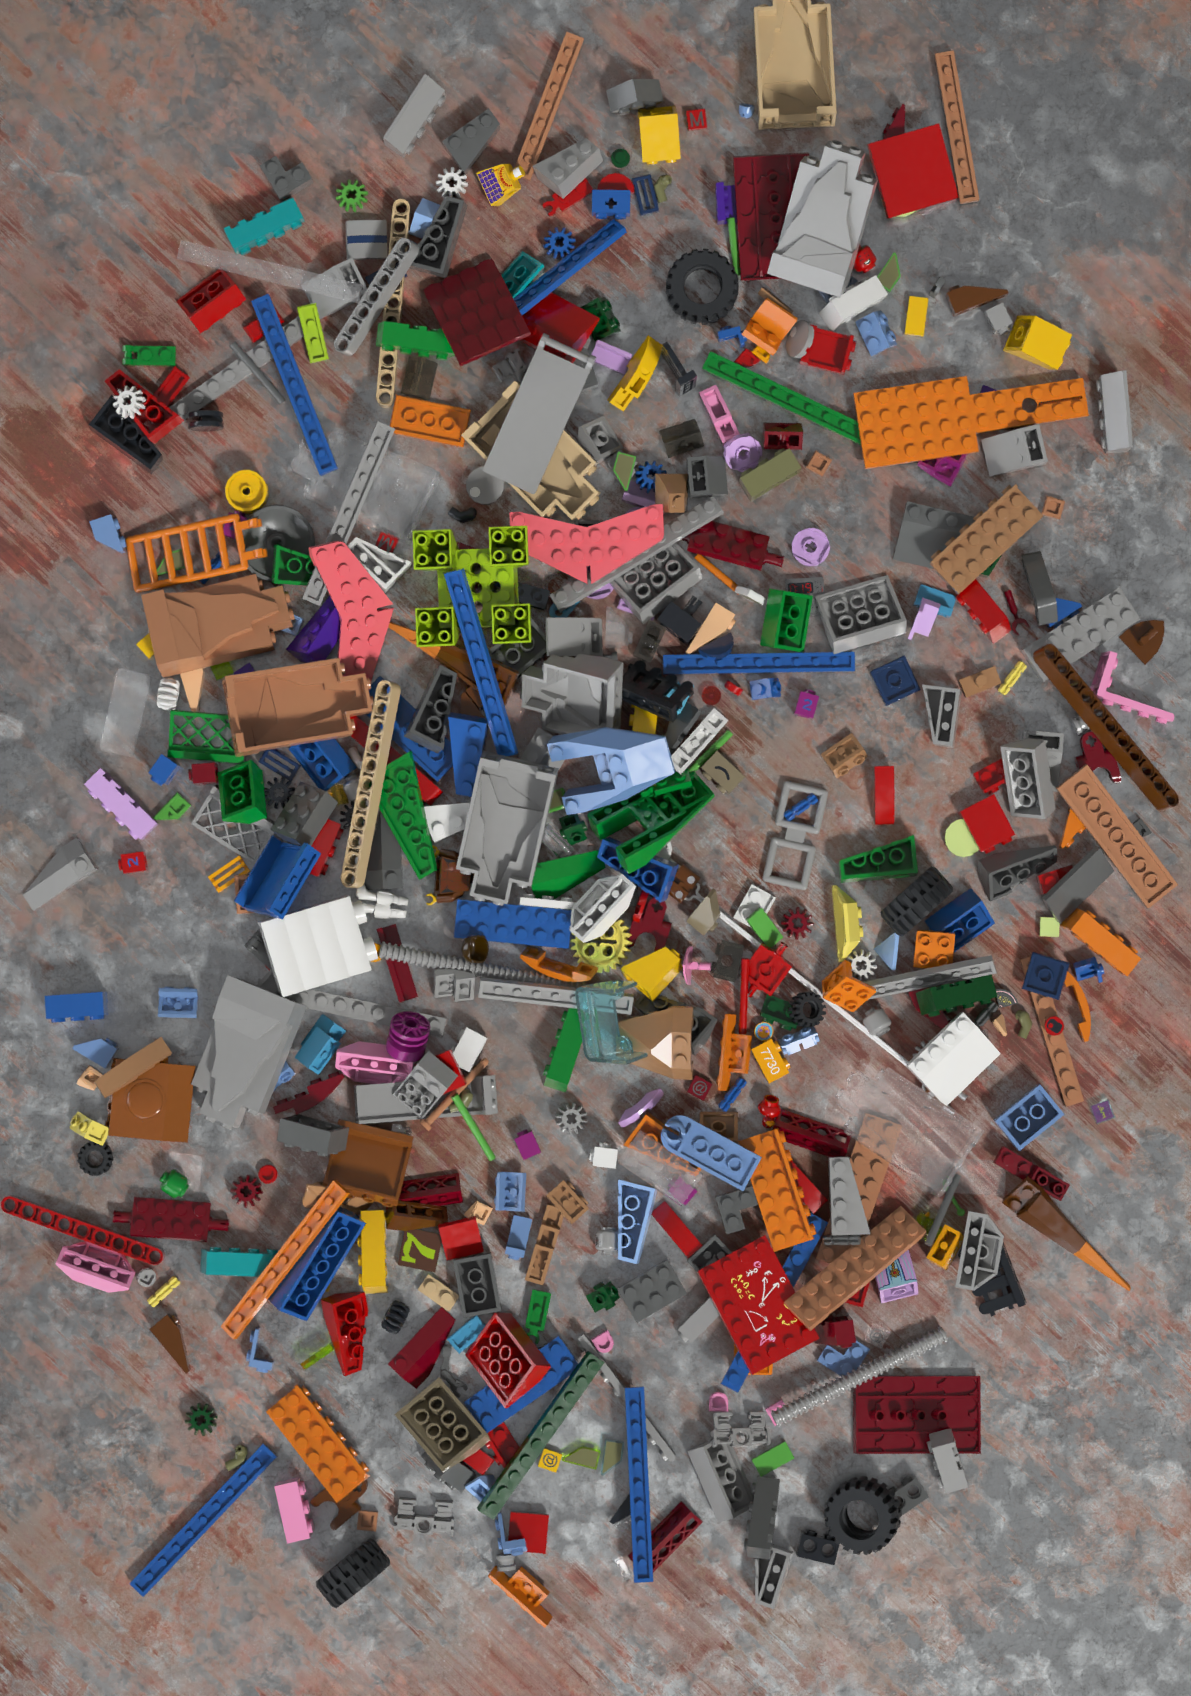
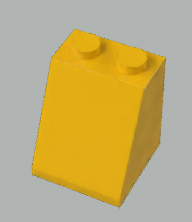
[638,106,681,164]
[1003,315,1072,370]
[621,947,683,1002]

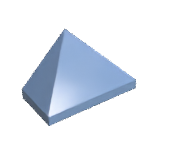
[874,932,899,971]
[465,1475,496,1502]

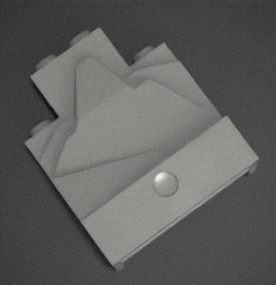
[520,654,623,735]

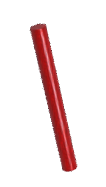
[739,958,749,1035]

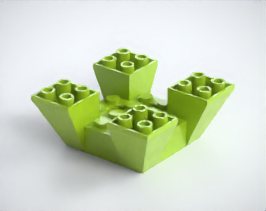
[412,526,532,647]

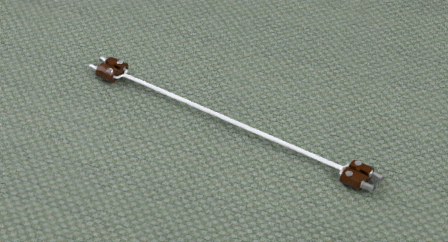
[669,858,968,1116]

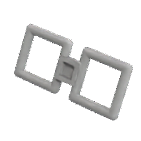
[762,781,828,890]

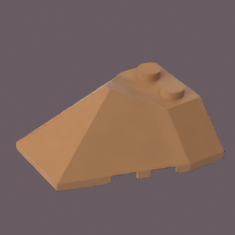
[616,1006,693,1080]

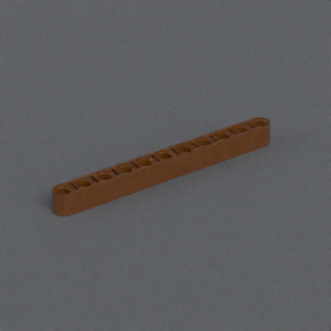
[1033,644,1179,812]

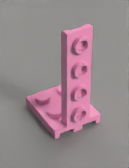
[1090,651,1174,724]

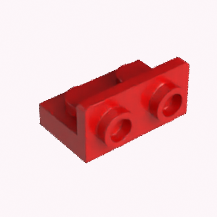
[973,758,1006,795]
[485,1422,520,1468]

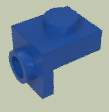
[717,326,747,348]
[750,678,781,700]
[1073,957,1104,983]

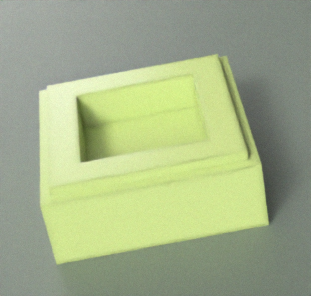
[1039,917,1060,937]

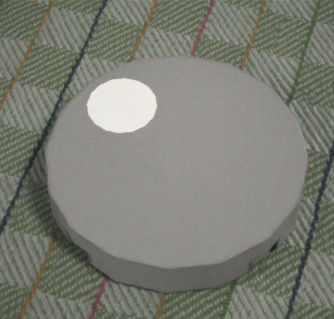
[786,320,814,358]
[466,467,504,505]

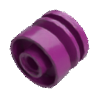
[386,1011,431,1062]

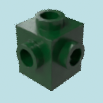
[558,814,588,846]
[586,1281,620,1313]

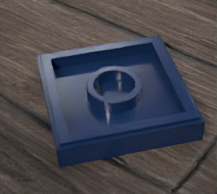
[870,655,921,706]
[1022,952,1070,1000]

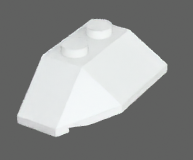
[569,874,636,943]

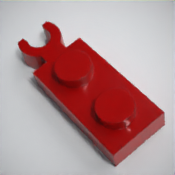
[542,178,593,217]

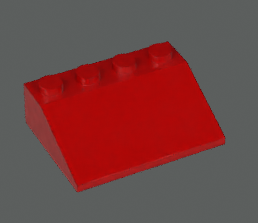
[520,292,600,363]
[465,1312,551,1408]

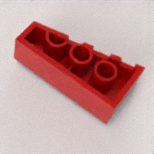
[105,369,184,444]

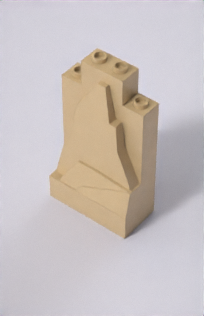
[753,0,837,130]
[461,381,601,520]

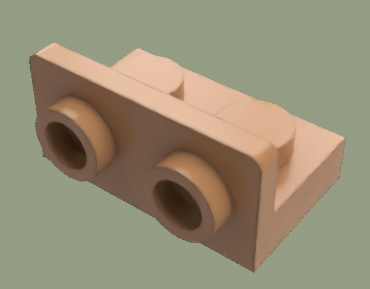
[820,733,868,778]
[546,1180,589,1225]

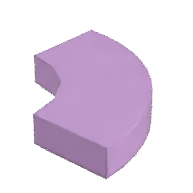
[618,1088,664,1127]

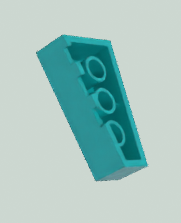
[223,198,305,256]
[200,1247,279,1277]

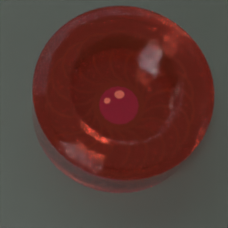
[702,686,721,706]

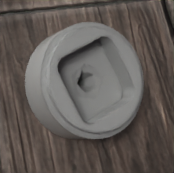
[136,1267,156,1287]

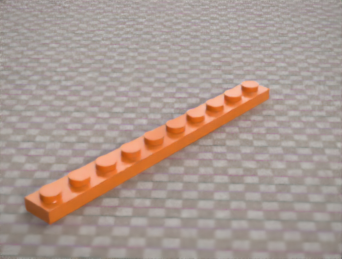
[221,1180,350,1339]

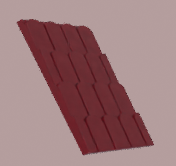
[733,152,809,281]
[423,258,531,367]
[853,1375,981,1454]

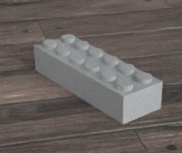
[1021,587,1140,683]

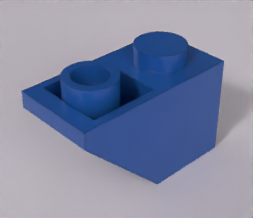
[1046,598,1082,629]

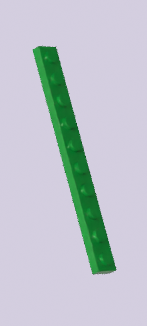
[702,351,861,445]

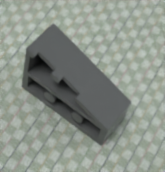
[442,108,500,175]

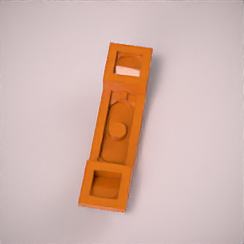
[520,945,598,982]
[1064,972,1091,1042]

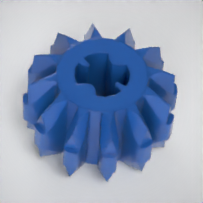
[543,227,576,260]
[635,460,667,493]

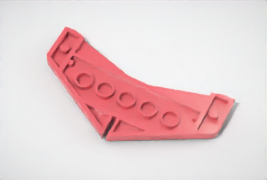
[509,504,664,584]
[308,541,394,682]

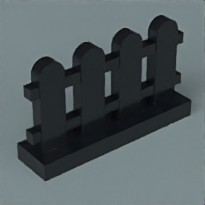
[661,342,697,397]
[622,660,694,722]
[958,1242,1027,1317]

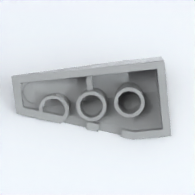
[23,837,98,911]

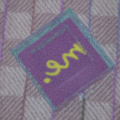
[1090,1099,1115,1124]

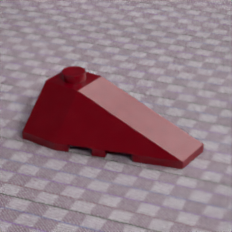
[388,1307,456,1389]

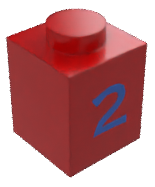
[118,851,148,874]

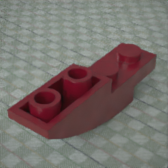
[273,1071,345,1115]
[993,1146,1070,1201]

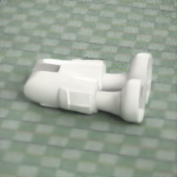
[355,885,409,919]

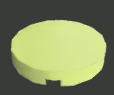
[944,819,979,857]

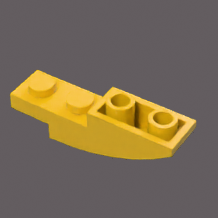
[607,335,663,412]

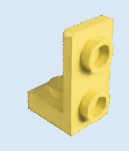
[70,1111,109,1146]

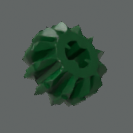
[185,1403,218,1436]

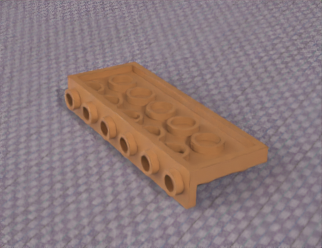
[930,484,1043,594]

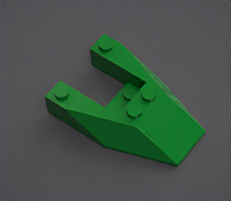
[587,772,715,874]

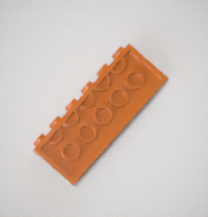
[738,1128,817,1252]
[266,1384,371,1503]

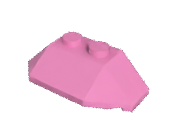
[335,1041,413,1084]
[56,1241,135,1293]

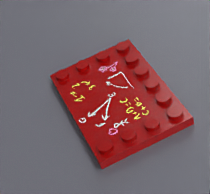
[697,1235,819,1375]

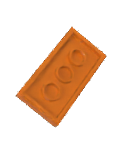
[390,395,471,448]

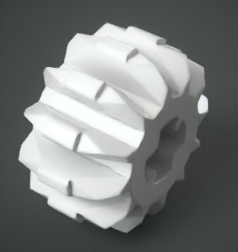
[436,167,468,199]
[113,386,146,419]
[157,678,180,710]
[847,949,877,981]

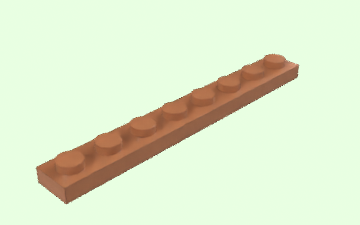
[515,32,584,181]
[934,50,979,204]
[1020,956,1084,1107]

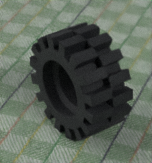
[788,992,826,1027]
[77,1141,114,1176]

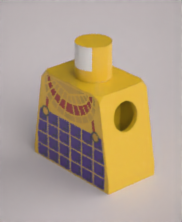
[476,164,525,206]

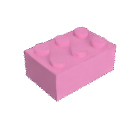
[274,1477,315,1543]

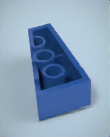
[448,712,488,797]
[597,837,679,903]

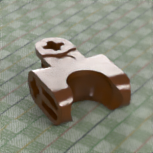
[310,1479,368,1531]

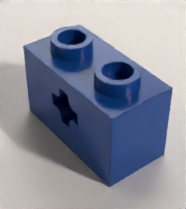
[592,190,630,220]
[148,754,181,786]

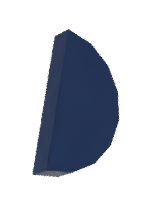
[699,632,734,659]

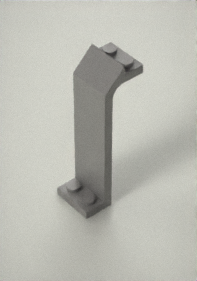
[353,1075,498,1124]

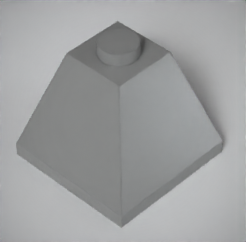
[578,416,624,464]

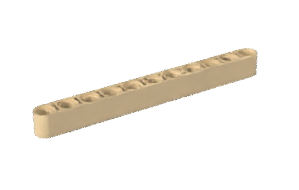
[376,199,411,408]
[341,680,401,888]

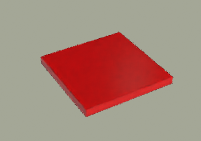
[867,123,959,219]

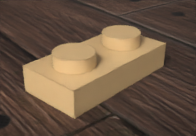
[418,1274,459,1312]

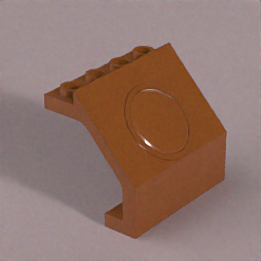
[105,1058,195,1143]

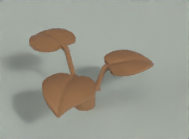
[302,1182,373,1215]

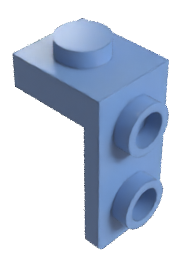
[505,1215,532,1260]
[246,1327,274,1373]
[495,1513,527,1556]

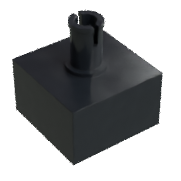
[657,596,703,645]

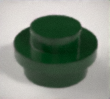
[611,149,630,168]

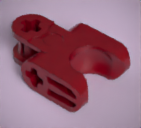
[1074,732,1121,784]
[627,898,672,952]

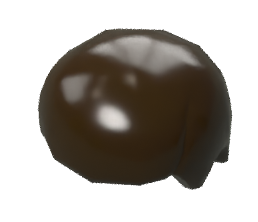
[461,934,489,963]

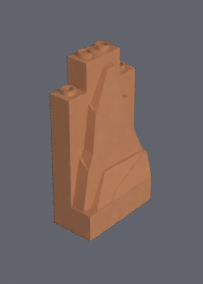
[141,574,295,678]
[222,658,374,757]

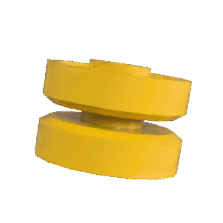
[225,470,269,515]

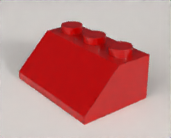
[176,267,246,334]

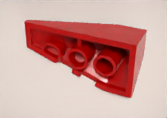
[321,1291,368,1376]

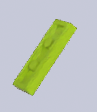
[297,303,329,363]

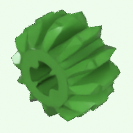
[336,179,368,212]

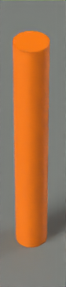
[694,554,739,595]

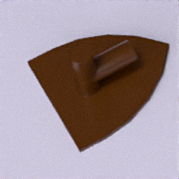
[1119,620,1164,665]

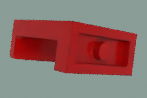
[800,324,857,375]
[958,794,1015,854]

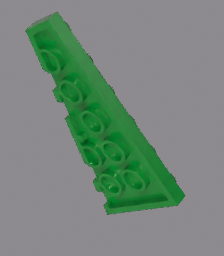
[369,751,437,880]

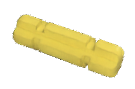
[998,661,1027,695]
[147,1276,180,1307]

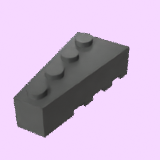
[404,665,457,754]

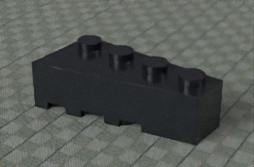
[89,395,163,475]

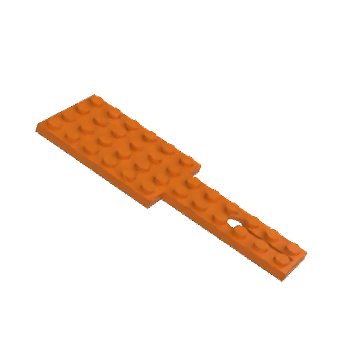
[853,376,1089,469]

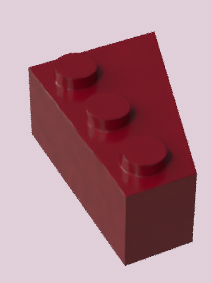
[814,1315,856,1348]

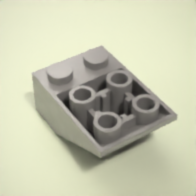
[302,258,367,319]
[981,424,1048,477]
[546,618,603,658]
[1023,730,1064,792]
[393,1051,458,1119]

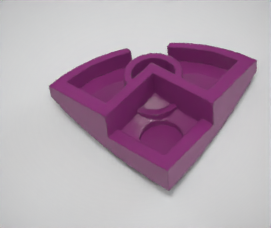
[917,454,968,487]

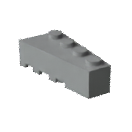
[828,1156,870,1235]

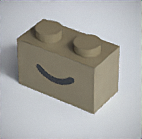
[701,751,745,794]

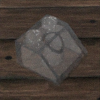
[605,606,633,649]

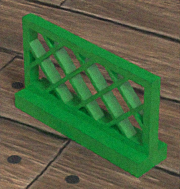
[167,710,246,763]

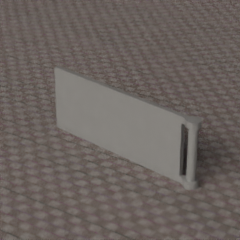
[483,333,597,494]

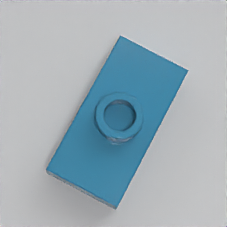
[447,1315,486,1354]

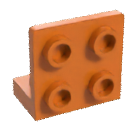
[741,298,798,355]
[913,930,955,968]
[822,960,876,1012]

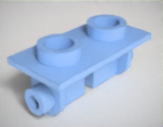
[778,1026,820,1055]

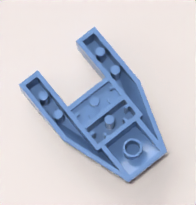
[547,727,675,815]

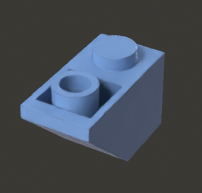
[89,514,127,554]

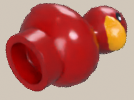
[758,1095,781,1129]

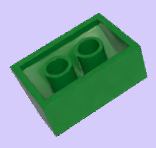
[760,589,813,653]
[218,760,267,824]

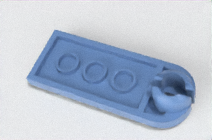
[661,1115,762,1191]

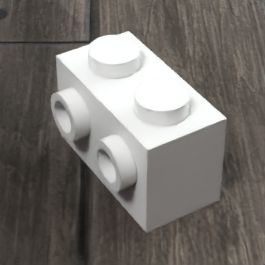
[451,1027,488,1072]
[589,1142,618,1169]

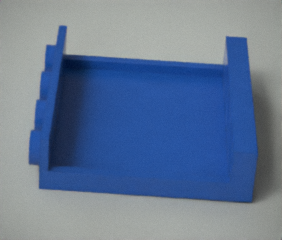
[234,835,321,920]

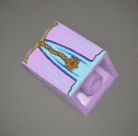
[875,1250,918,1303]

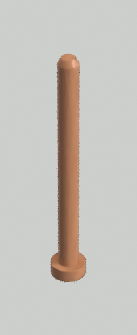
[419,1058,489,1131]

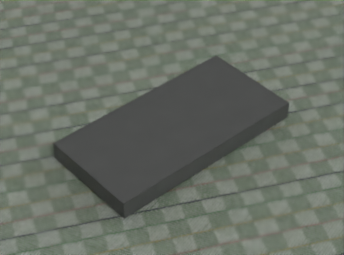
[1042,846,1114,924]

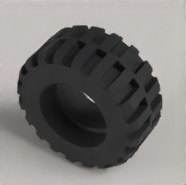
[666,248,739,325]
[880,866,953,936]
[824,1476,902,1555]
[316,1538,390,1608]

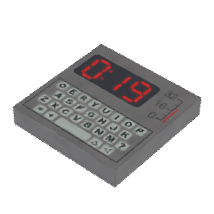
[785,577,824,616]

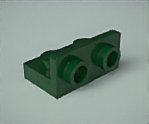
[580,297,621,342]
[759,994,797,1031]

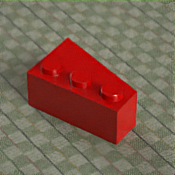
[955,579,1012,644]
[310,819,344,878]

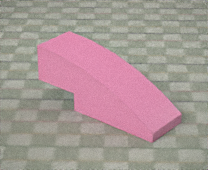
[699,385,740,447]

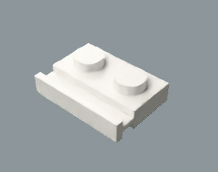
[733,884,776,927]

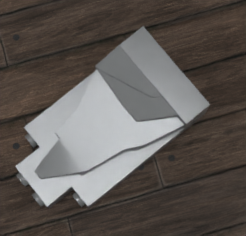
[767,140,878,297]
[456,751,559,906]
[191,975,307,1130]

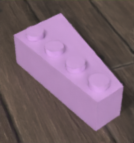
[84,768,158,840]

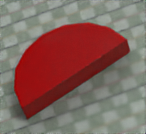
[597,173,635,194]
[632,890,649,923]

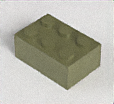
[739,448,801,502]

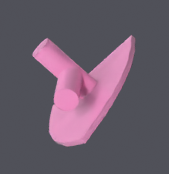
[683,946,711,985]

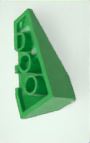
[531,850,606,900]

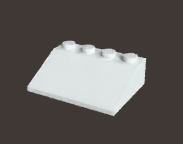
[905,1012,1001,1107]

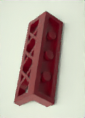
[376,924,418,1003]
[772,1109,852,1157]
[386,1173,463,1210]
[628,1501,703,1572]

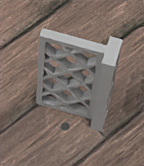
[191,784,275,865]

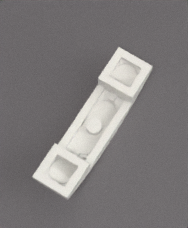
[671,708,728,774]

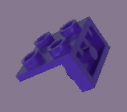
[715,182,737,225]

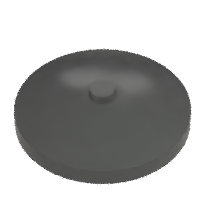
[242,505,315,581]

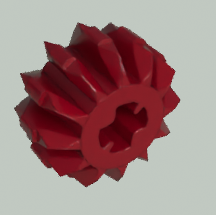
[781,907,814,940]
[230,1175,263,1208]

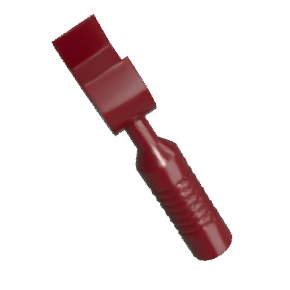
[1004,590,1029,636]

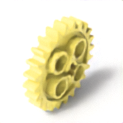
[570,918,632,973]

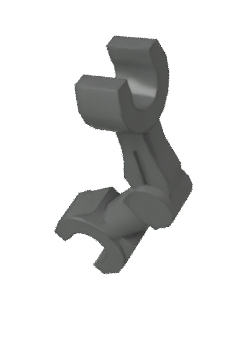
[440,1345,468,1398]

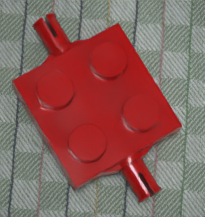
[740,942,793,998]

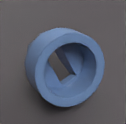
[739,103,755,119]

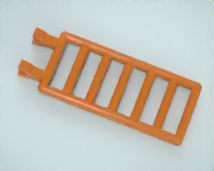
[125,514,268,593]

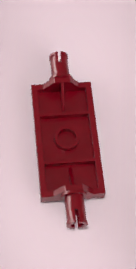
[681,521,785,571]
[113,1197,229,1242]

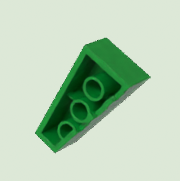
[376,321,455,361]
[272,545,315,586]

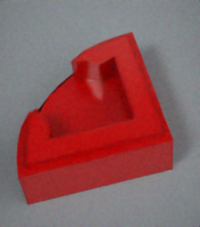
[734,348,760,368]

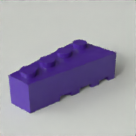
[286,596,340,663]

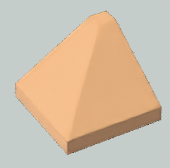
[992,1014,1007,1037]
[76,1065,103,1091]
[464,1201,493,1225]

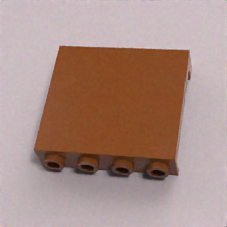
[322,1119,414,1207]

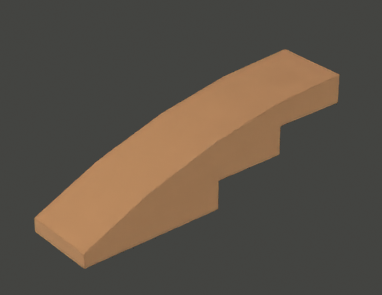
[94,1037,172,1098]
[525,1203,564,1285]

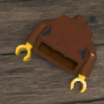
[426,846,475,905]

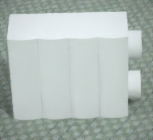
[258,895,378,997]

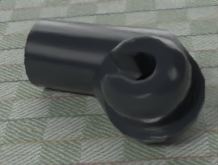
[448,507,477,523]

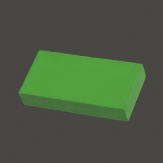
[745,907,783,948]
[752,1441,795,1477]

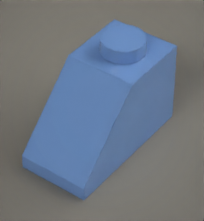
[72,1037,119,1068]

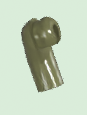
[225,1445,248,1471]

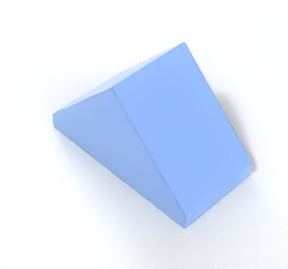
[409,198,440,239]

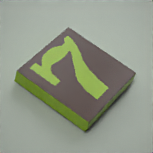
[398,1229,442,1273]

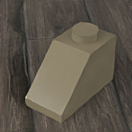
[686,889,720,936]

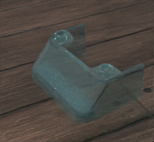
[575,980,648,1065]

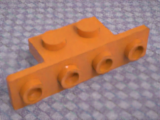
[716,1014,752,1091]
[488,1566,553,1628]

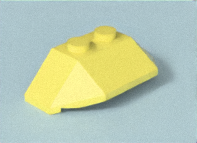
[832,885,863,962]

